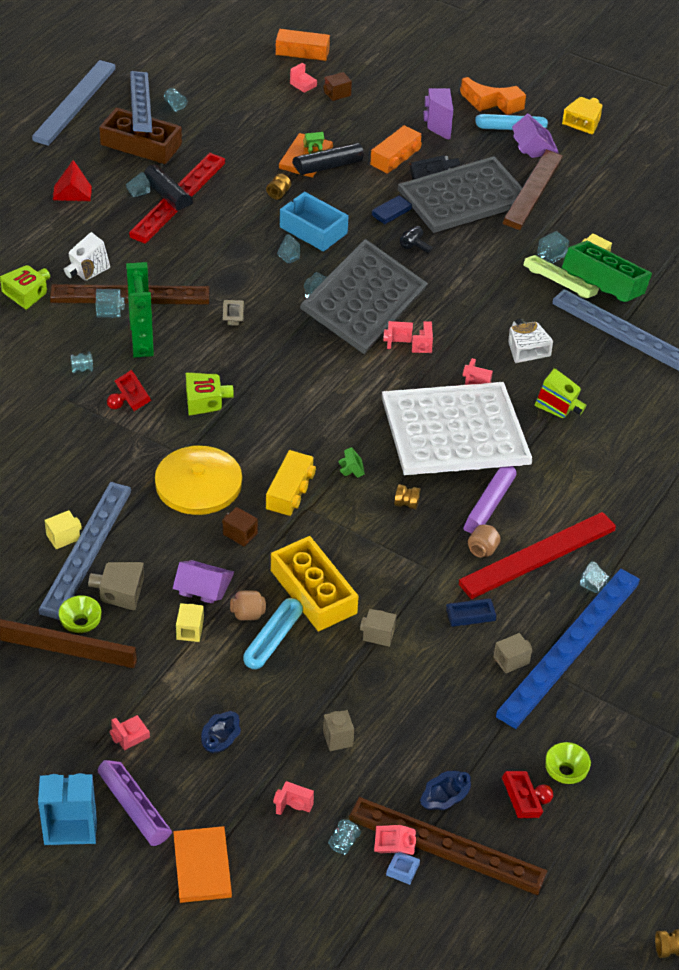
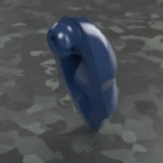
[201,711,241,753]
[420,771,471,811]

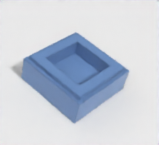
[386,853,420,885]

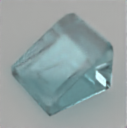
[126,172,150,197]
[278,234,300,263]
[580,561,610,594]

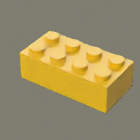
[271,536,359,632]

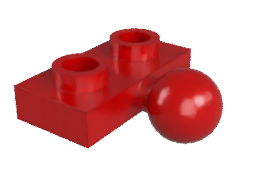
[107,370,152,411]
[502,771,553,818]

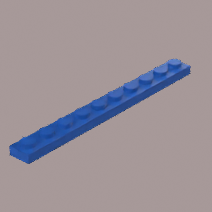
[496,568,640,729]

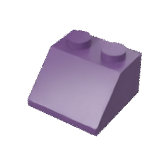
[423,89,453,139]
[512,113,559,158]
[173,560,234,603]

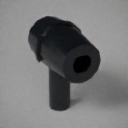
[400,226,433,254]

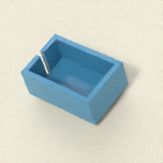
[280,191,348,252]
[38,773,97,845]

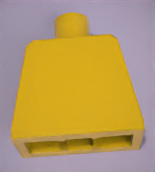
[562,97,602,135]

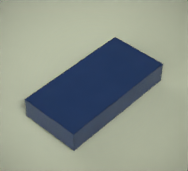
[372,195,412,225]
[446,598,496,627]

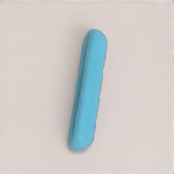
[475,114,548,130]
[243,598,303,669]

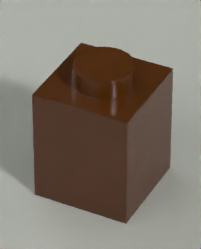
[323,72,352,101]
[222,507,258,547]

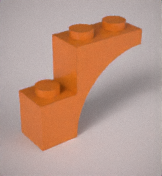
[460,77,526,115]

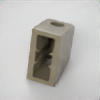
[88,562,144,610]

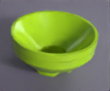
[58,596,102,633]
[545,742,591,784]

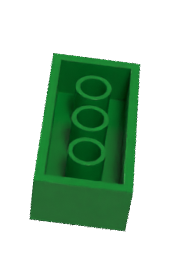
[562,240,652,302]

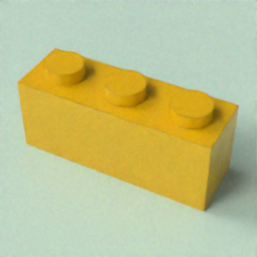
[266,450,316,516]

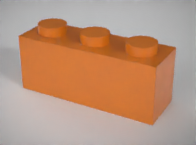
[276,29,330,61]
[370,125,422,174]

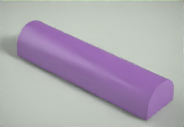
[463,466,517,533]
[98,760,172,846]

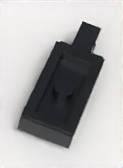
[409,155,460,180]

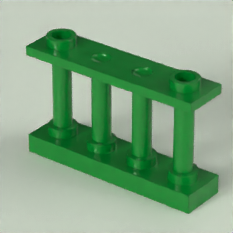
[126,262,154,358]

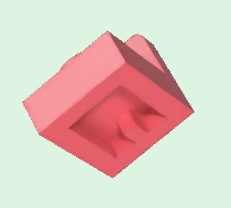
[290,63,317,93]
[383,321,413,349]
[412,322,433,353]
[463,358,493,385]
[110,715,150,750]
[273,781,314,815]
[374,825,416,855]

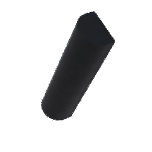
[292,143,364,175]
[144,164,194,211]

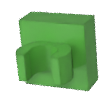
[303,132,324,153]
[338,447,365,478]

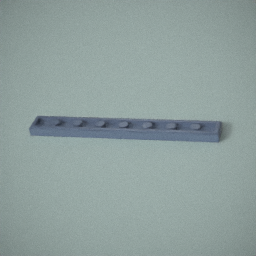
[32,60,115,146]
[130,71,152,132]
[552,289,679,371]
[39,482,131,620]

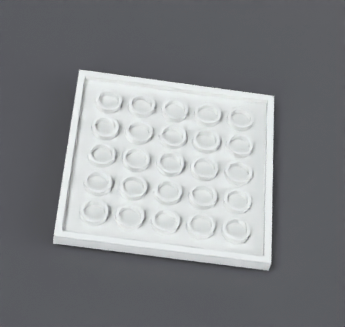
[382,382,532,475]

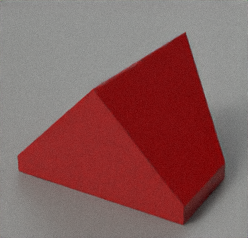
[53,160,92,201]

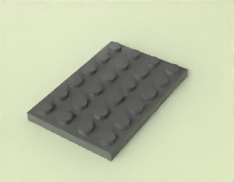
[398,156,522,233]
[300,239,428,354]

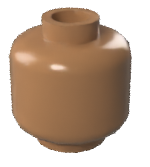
[468,524,501,557]
[230,591,266,620]

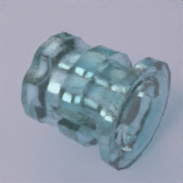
[164,88,187,111]
[70,351,93,373]
[328,819,361,854]

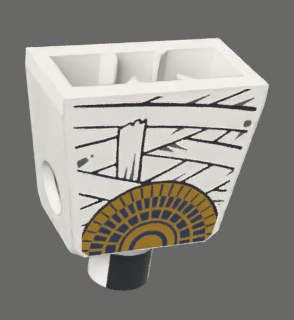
[64,232,110,280]
[509,319,553,363]

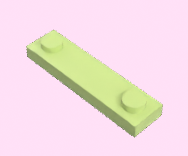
[523,255,599,298]

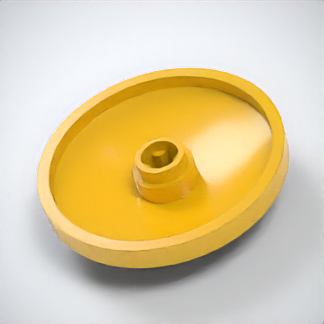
[155,446,242,515]

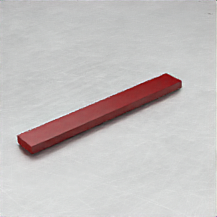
[129,153,225,244]
[458,512,616,600]

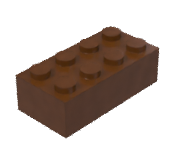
[99,107,182,164]

